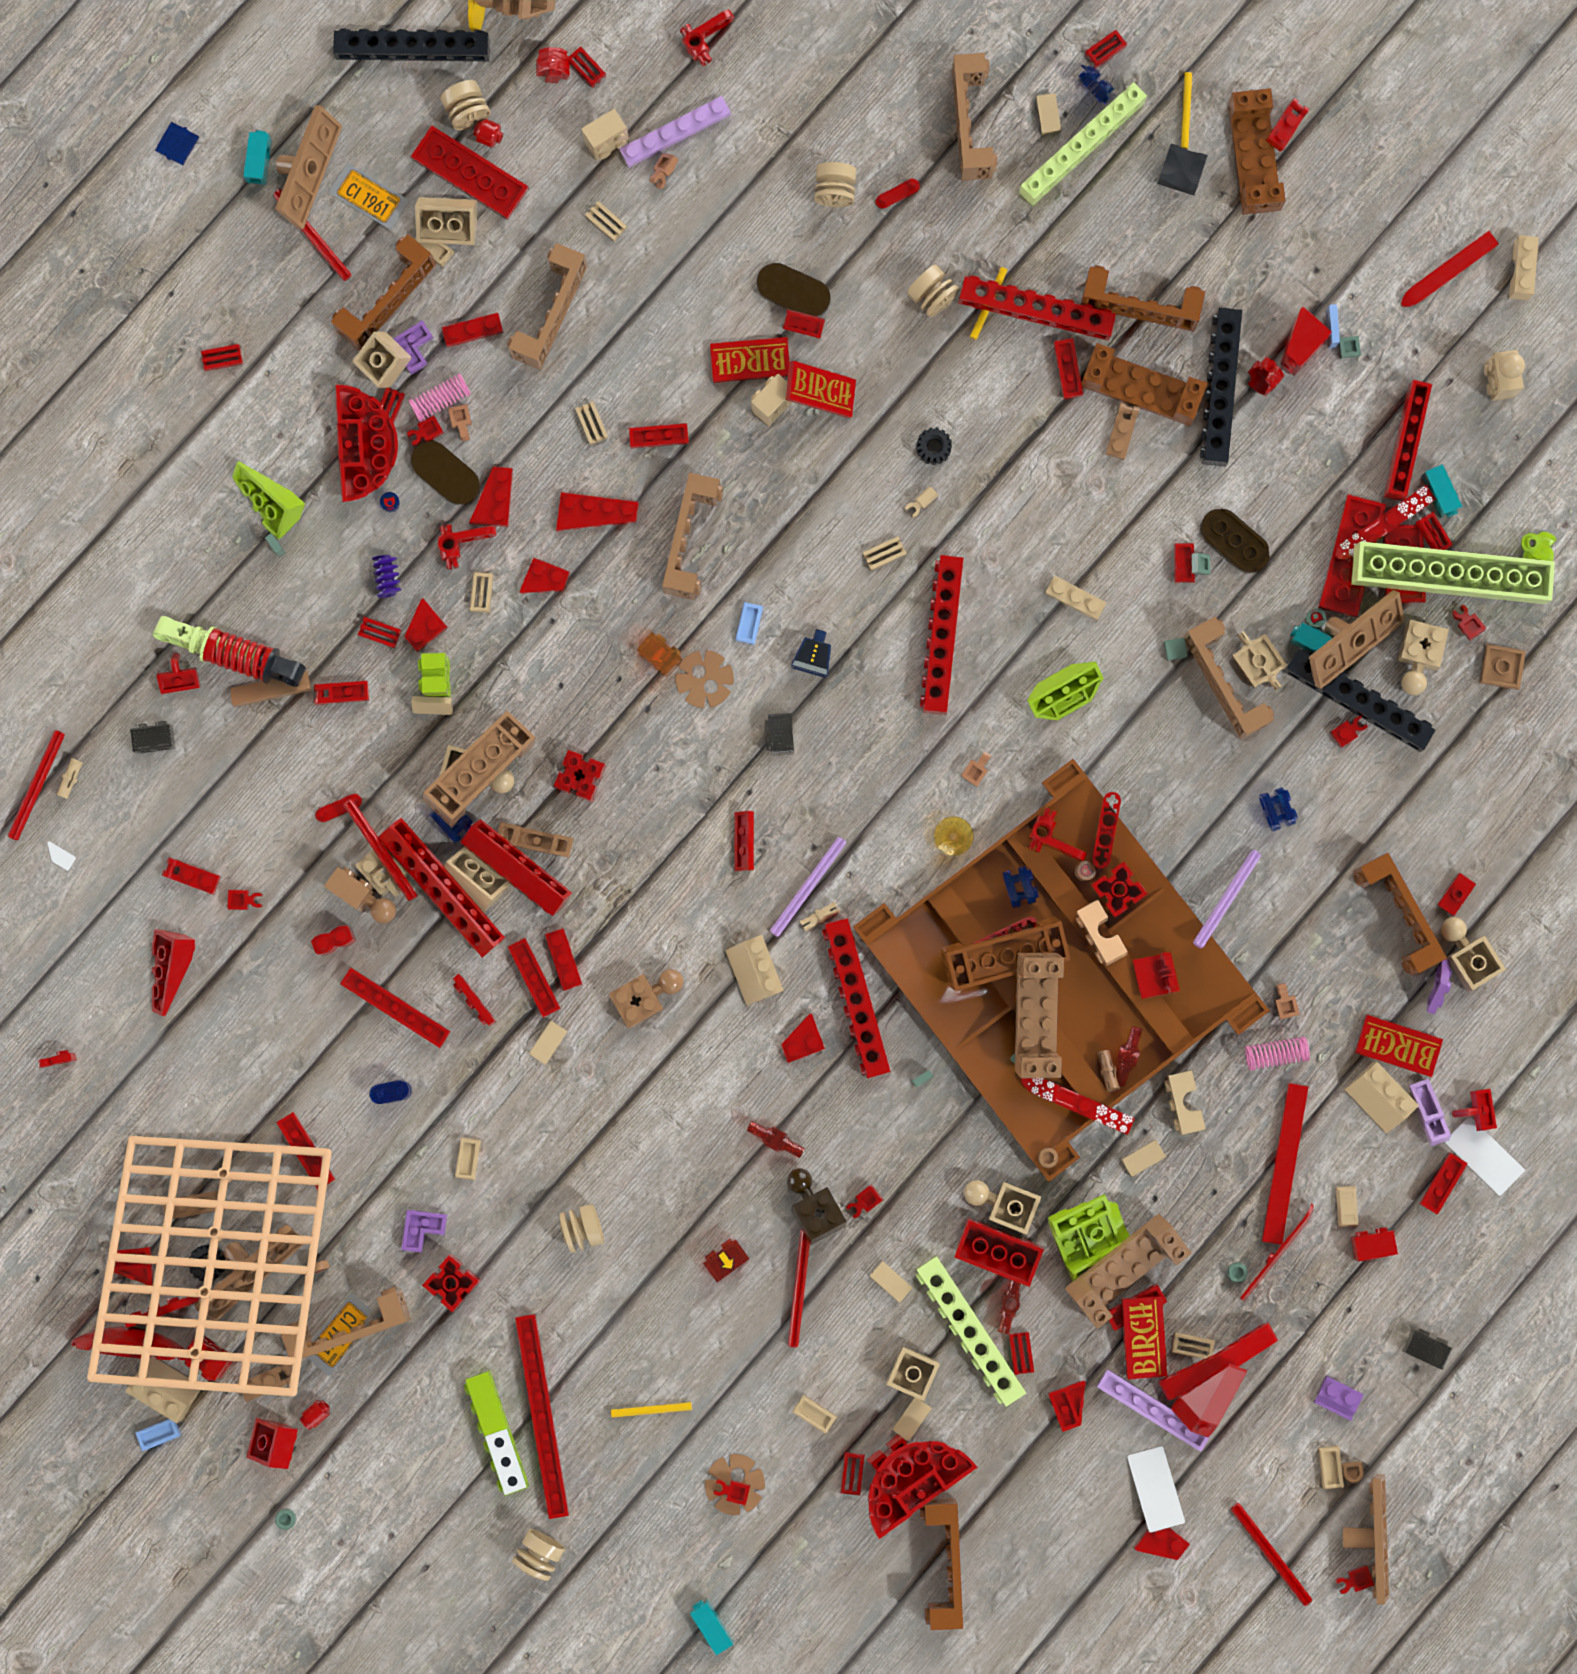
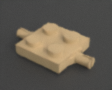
[1232,631,1287,691]

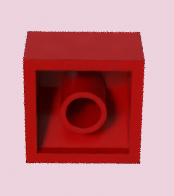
[246,1418,298,1469]

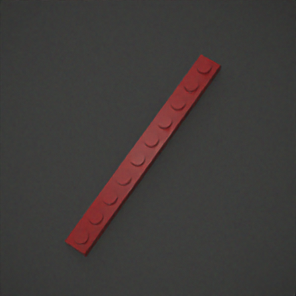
[515,1314,569,1519]

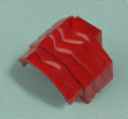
[536,47,570,84]
[1247,357,1285,396]

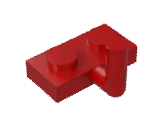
[156,652,201,694]
[1452,1088,1497,1131]

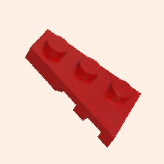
[469,467,513,527]

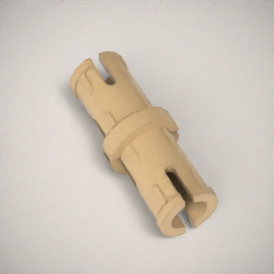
[56,758,83,799]
[800,901,840,932]

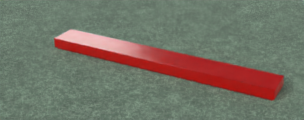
[1261,1083,1309,1245]

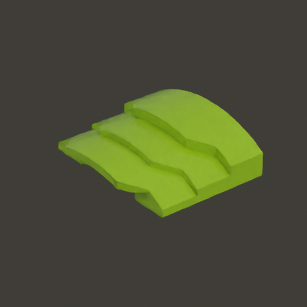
[1048,1194,1129,1281]

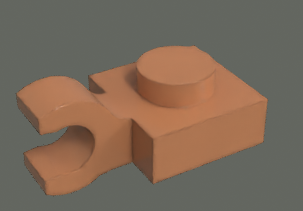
[649,153,679,189]
[448,404,472,442]
[961,752,991,787]
[1274,983,1300,1020]

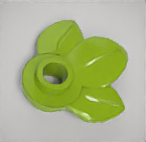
[1521,531,1556,561]

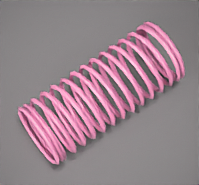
[408,373,471,422]
[1245,1036,1310,1071]

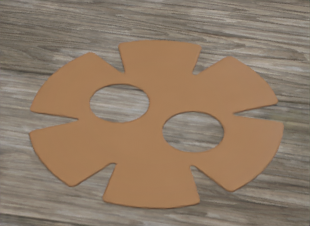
[676,650,734,708]
[705,1454,765,1515]

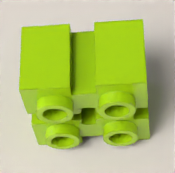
[418,653,451,698]

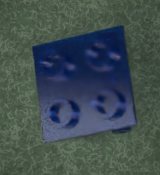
[1078,65,1116,104]

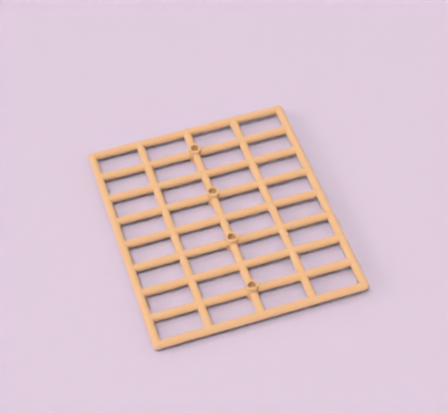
[87,1136,332,1397]

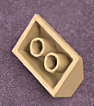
[415,197,477,245]
[444,846,511,913]
[725,935,784,1006]
[1344,1062,1419,1133]
[125,1356,200,1423]

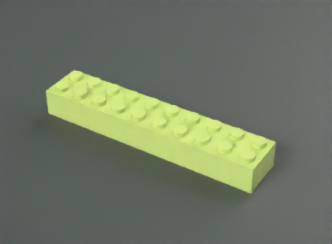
[1351,542,1555,604]

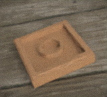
[1479,644,1526,690]

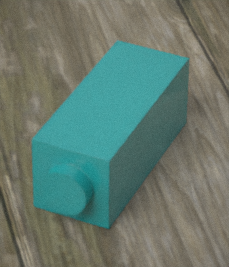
[243,130,272,185]
[1421,464,1462,518]
[1290,622,1332,654]
[690,1599,734,1656]

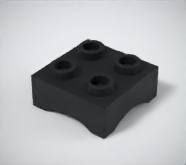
[1157,143,1208,196]

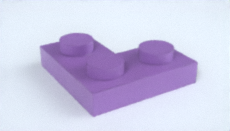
[393,320,433,375]
[1427,959,1452,1014]
[402,1210,448,1253]

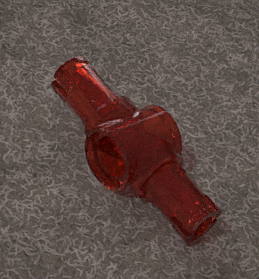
[1116,1026,1143,1087]
[746,1121,805,1158]
[997,1280,1021,1335]

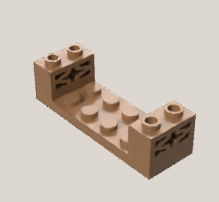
[952,53,998,181]
[507,243,588,370]
[662,472,724,600]
[1183,616,1275,740]
[423,711,536,827]
[1015,953,1064,1078]
[1065,1213,1192,1329]
[281,1287,411,1359]

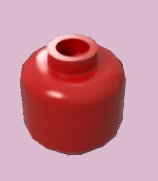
[473,119,504,148]

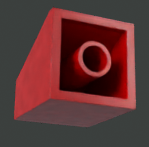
[1280,307,1332,376]

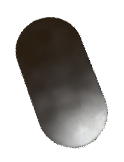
[757,263,831,317]
[411,441,480,505]
[1200,508,1270,573]

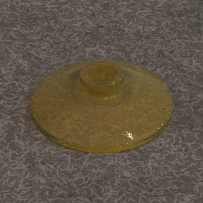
[934,816,974,856]

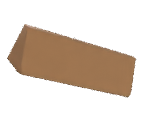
[231,671,312,708]

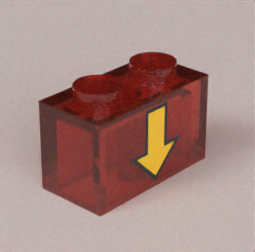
[703,1238,750,1283]

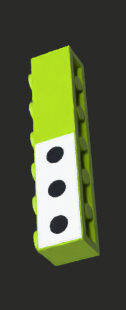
[464,1370,529,1496]

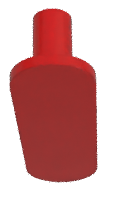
[876,178,920,209]
[315,794,362,822]

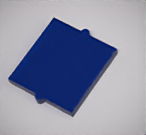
[155,121,200,166]

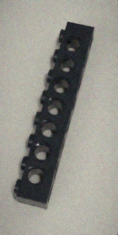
[333,28,490,62]
[1200,307,1243,467]
[1284,649,1436,752]

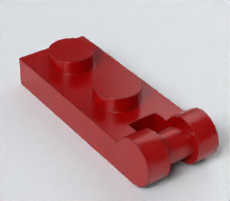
[1265,97,1309,152]
[313,681,370,705]
[161,857,221,895]

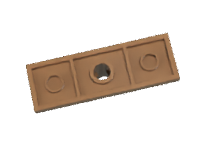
[275,105,342,229]
[1309,590,1405,689]
[194,1224,304,1321]
[1343,1474,1389,1604]

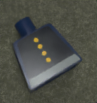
[791,629,831,679]

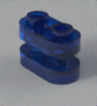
[1259,787,1298,832]
[429,811,474,844]
[1003,866,1039,909]
[369,1080,412,1104]

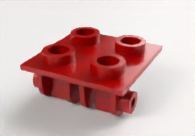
[1132,952,1180,999]

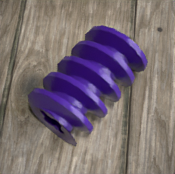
[372,555,402,598]

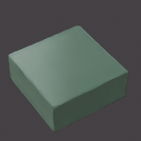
[1338,336,1361,359]
[265,533,286,557]
[1192,553,1210,576]
[1164,638,1187,661]
[912,1070,933,1087]

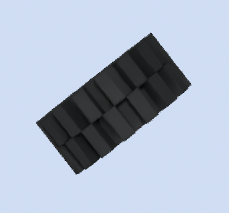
[916,427,952,465]
[188,1244,225,1281]

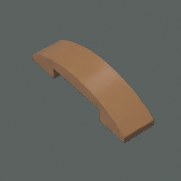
[498,822,574,858]

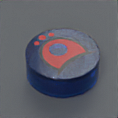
[380,492,400,513]

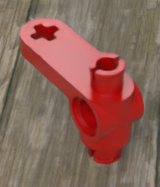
[679,9,734,66]
[438,525,497,570]
[1028,808,1087,861]

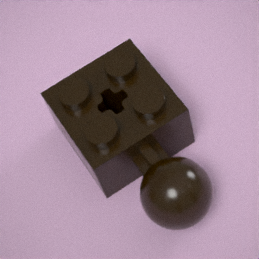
[787,1168,847,1245]

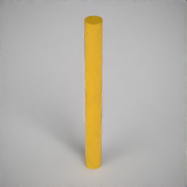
[1181,72,1192,149]
[970,267,1008,340]
[611,1402,692,1418]

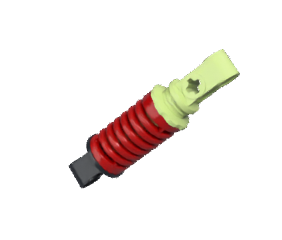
[153,616,306,687]

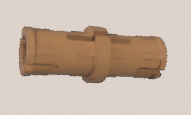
[1097,1050,1120,1092]

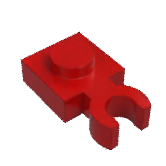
[407,415,444,446]
[1452,605,1486,641]
[1330,716,1368,748]
[227,890,263,910]
[38,1050,77,1068]
[846,1184,884,1218]
[713,1479,751,1506]
[1335,1565,1374,1594]

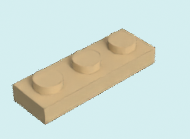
[1045,575,1107,621]

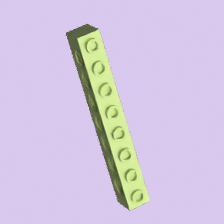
[1019,82,1147,206]
[916,1256,1026,1407]

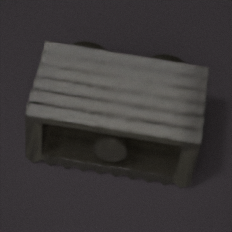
[764,713,794,756]
[130,721,176,754]
[1402,1328,1452,1370]

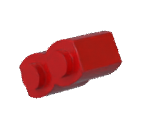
[311,925,356,956]

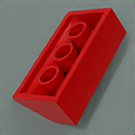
[954,1217,1044,1287]

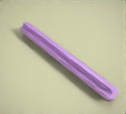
[770,837,846,937]
[1193,850,1261,948]

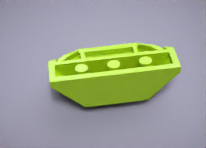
[1027,661,1104,721]

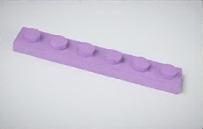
[620,96,731,167]
[1097,1369,1211,1452]

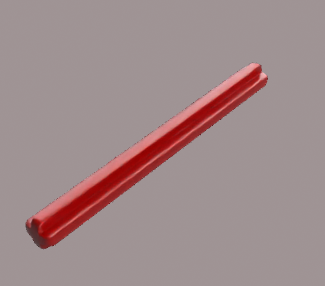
[273,189,352,281]
[8,730,65,840]
[344,800,417,901]
[788,1229,810,1348]
[1231,1503,1312,1606]

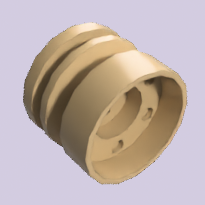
[440,80,491,131]
[814,162,857,207]
[907,265,959,317]
[559,1203,605,1253]
[512,1529,566,1581]

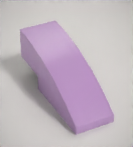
[1409,1079,1451,1146]

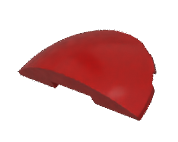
[335,384,398,502]
[71,1326,184,1360]
[868,1441,978,1539]

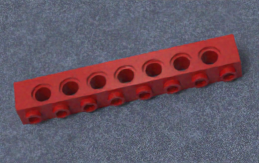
[958,275,1116,341]
[920,555,964,715]
[378,817,505,958]
[822,918,891,1079]

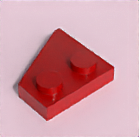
[519,557,570,594]
[404,598,448,652]
[781,1013,825,1063]
[113,1247,154,1286]
[1048,1380,1086,1432]
[1134,1527,1190,1560]

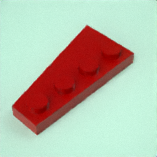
[556,492,639,532]

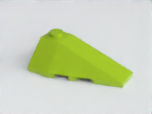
[232,461,305,539]

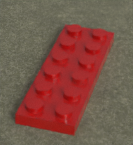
[410,125,529,220]
[1318,494,1386,618]

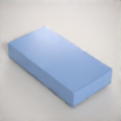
[1326,304,1340,348]
[735,602,763,645]
[135,1419,181,1451]

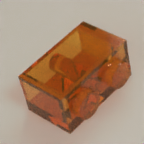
[636,632,682,678]

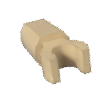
[905,486,938,519]

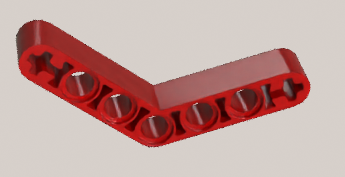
[1158,1322,1278,1400]

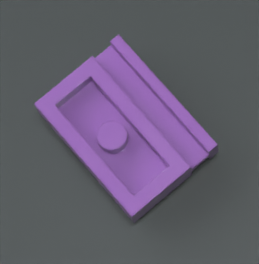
[1314,1376,1364,1421]

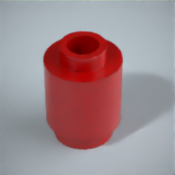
[300,1400,330,1430]

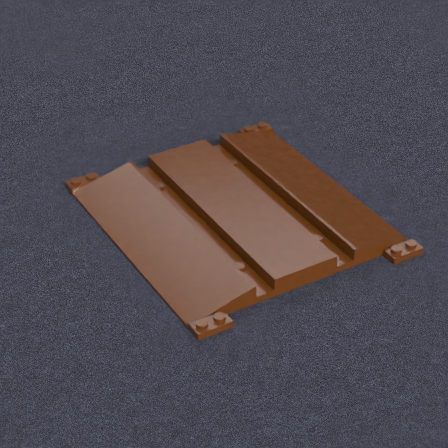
[853,759,1270,1182]

